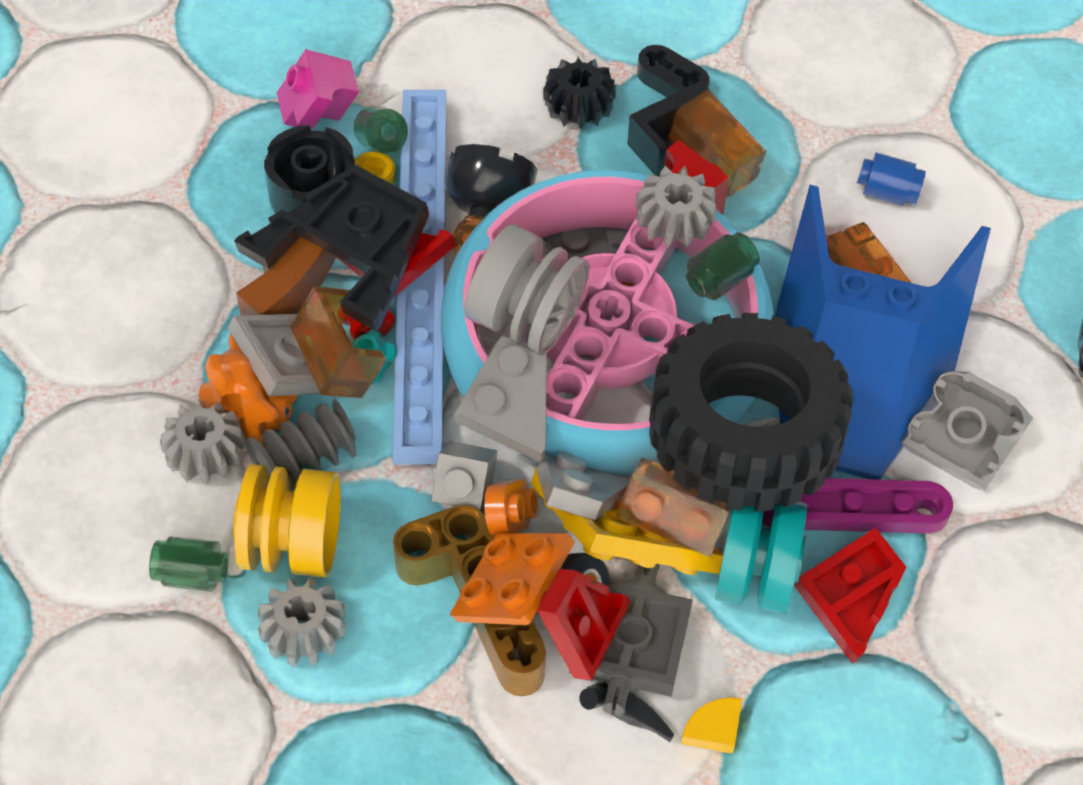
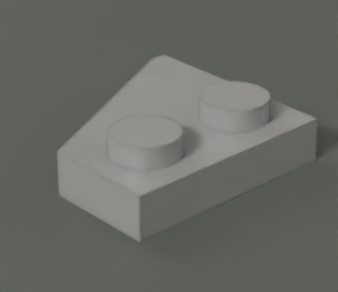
[455,334,546,463]

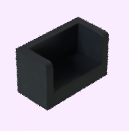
[627,81,731,177]

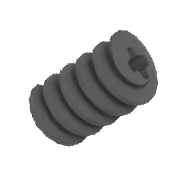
[245,398,357,481]

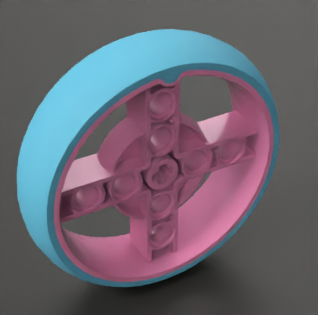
[441,170,774,477]

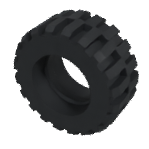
[649,312,853,512]

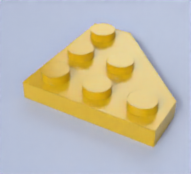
[530,466,724,575]

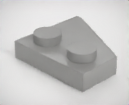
[537,452,633,520]

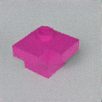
[277,49,359,129]

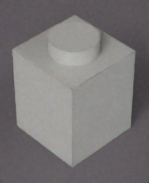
[431,441,498,511]

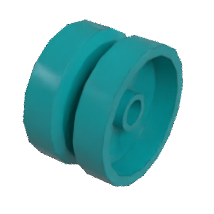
[715,502,807,614]

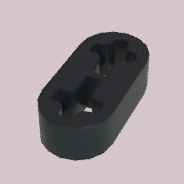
[637,45,710,97]

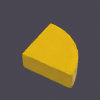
[681,697,742,754]

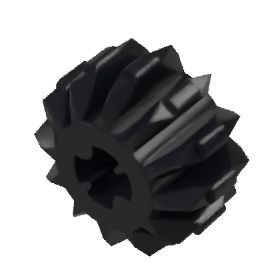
[543,56,616,130]

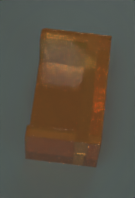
[291,286,386,398]

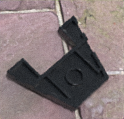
[234,165,430,332]

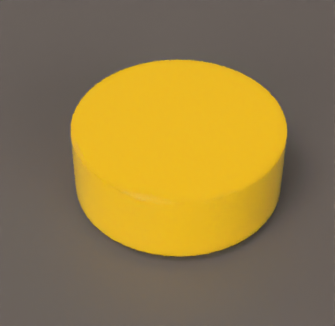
[355,151,396,185]

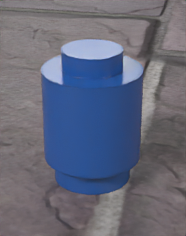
[857,152,926,206]

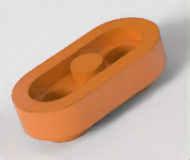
[485,479,538,536]

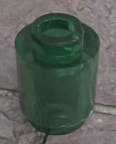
[353,105,408,153]
[686,232,760,300]
[149,536,229,592]

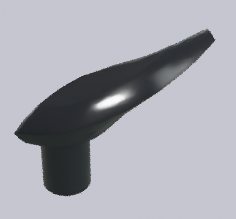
[579,683,674,742]

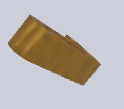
[393,505,546,697]

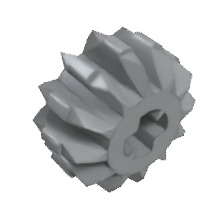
[635,166,717,249]
[160,398,246,485]
[258,576,346,668]

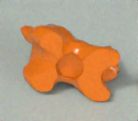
[198,333,298,445]

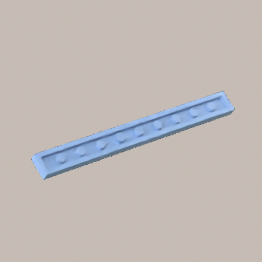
[392,90,446,465]

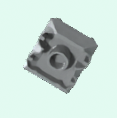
[901,371,1033,491]

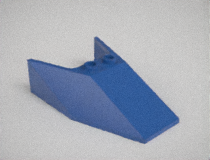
[774,184,991,480]

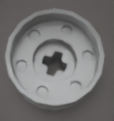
[464,224,590,356]

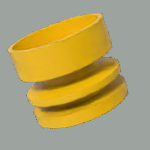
[233,464,341,578]

